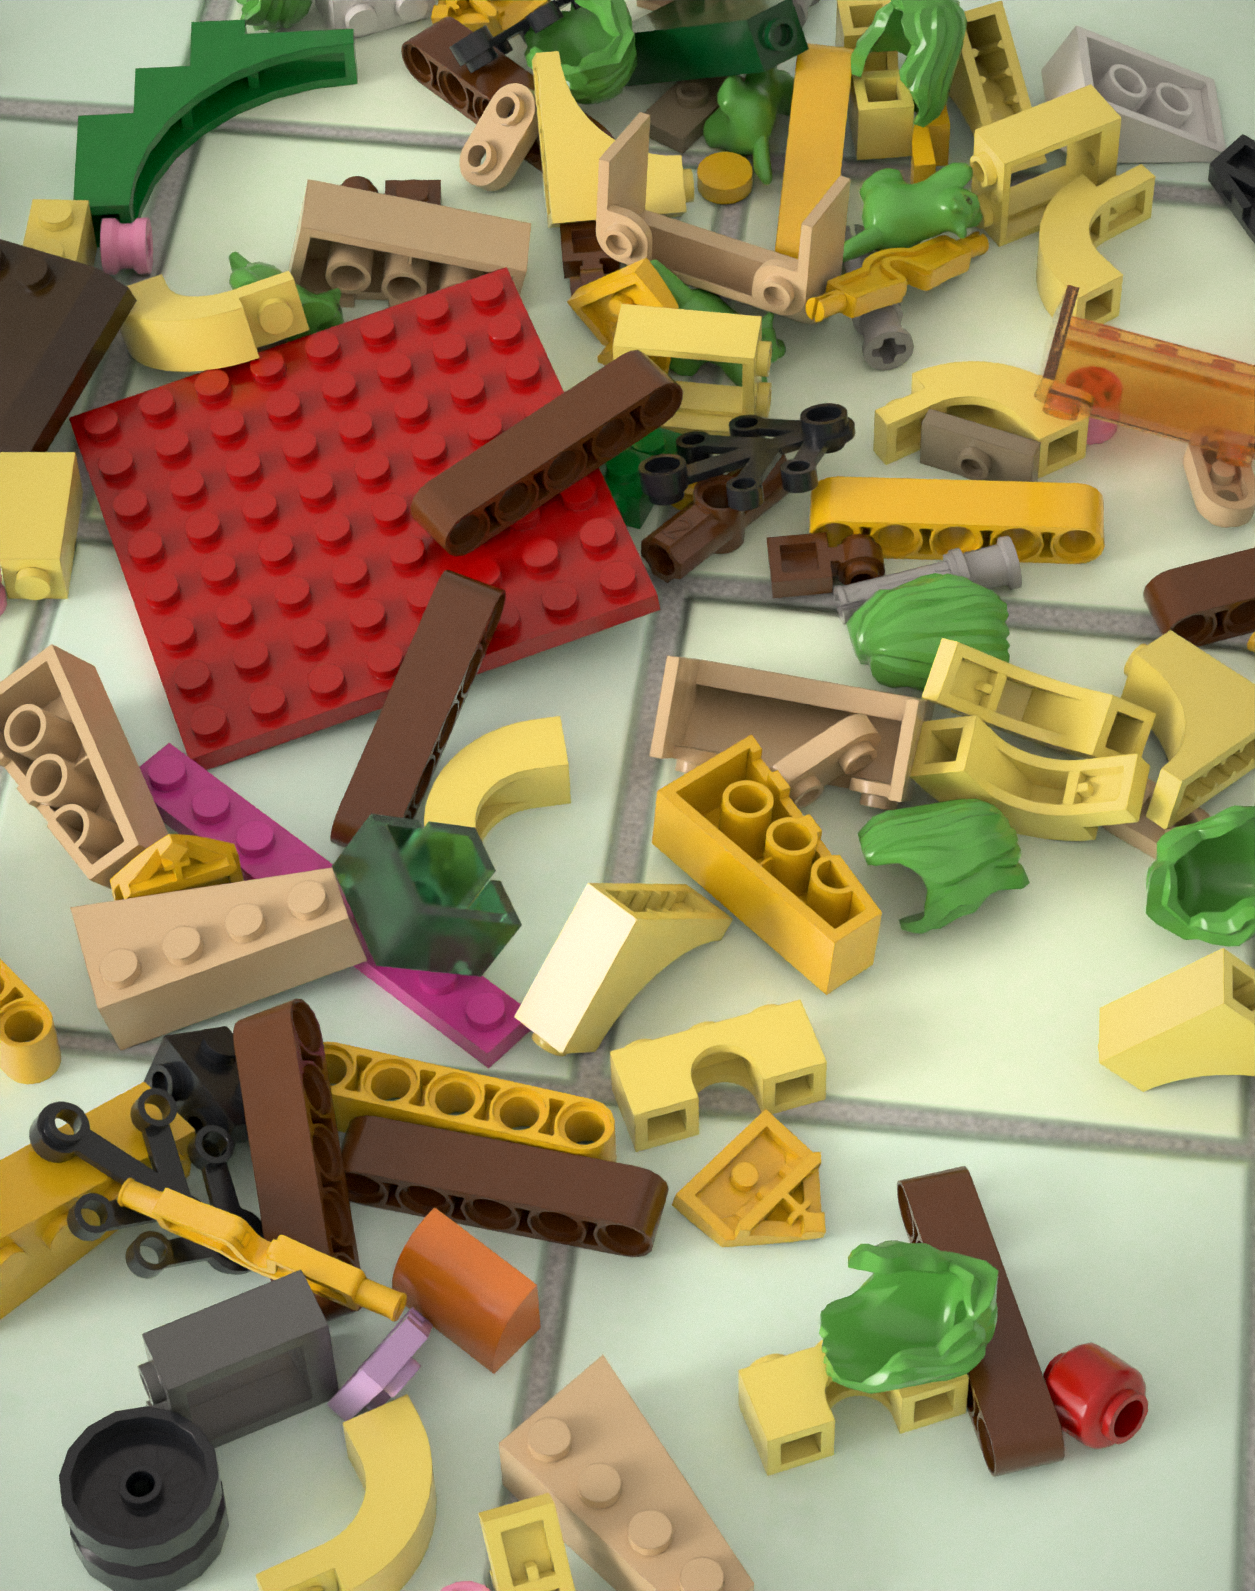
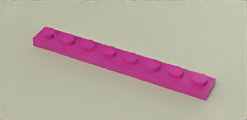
[139,743,531,1069]

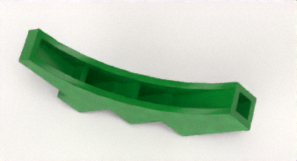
[73,19,358,248]

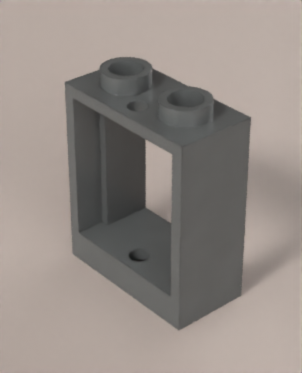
[137,1270,339,1449]

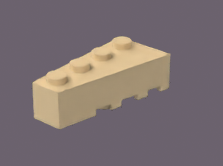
[288,179,531,308]
[0,644,168,889]
[70,868,367,1051]
[499,1355,754,1591]

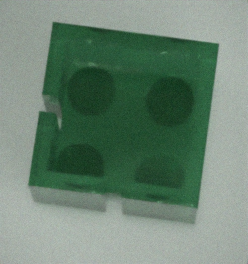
[332,813,522,977]

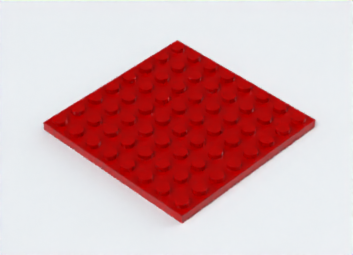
[69,267,661,770]

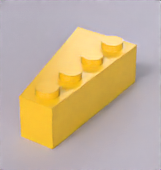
[652,734,882,995]
[0,1082,195,1320]

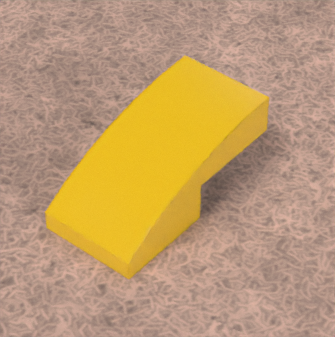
[910,105,950,184]

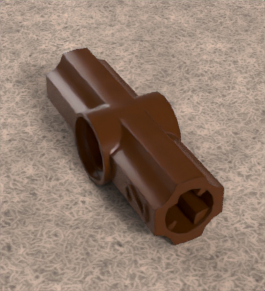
[641,455,790,583]

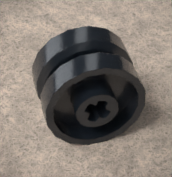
[59,1406,229,1591]

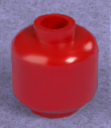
[1043,1343,1148,1449]

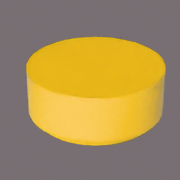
[697,152,753,204]

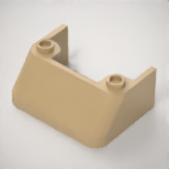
[596,112,851,325]
[649,655,935,810]

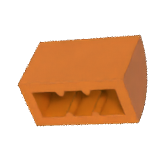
[392,1207,541,1374]

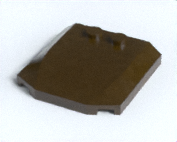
[0,239,137,452]

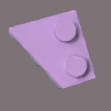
[326,1307,433,1421]

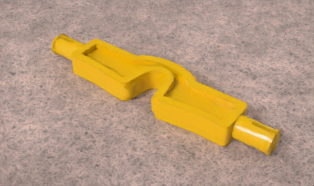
[805,231,989,322]
[117,1178,407,1322]

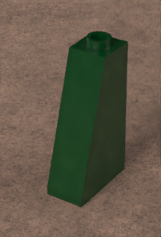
[625,0,809,86]

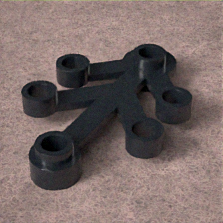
[449,0,581,73]
[638,403,856,511]
[29,1088,264,1279]

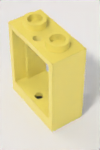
[970,84,1121,247]
[613,304,772,436]

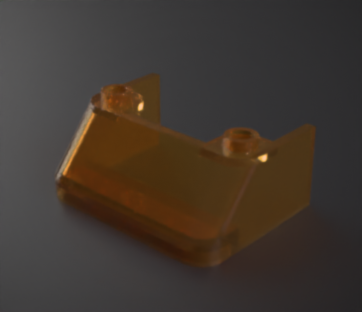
[1034,285,1255,468]

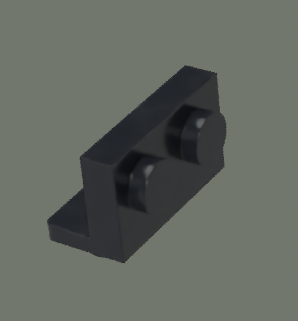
[144,1026,249,1162]

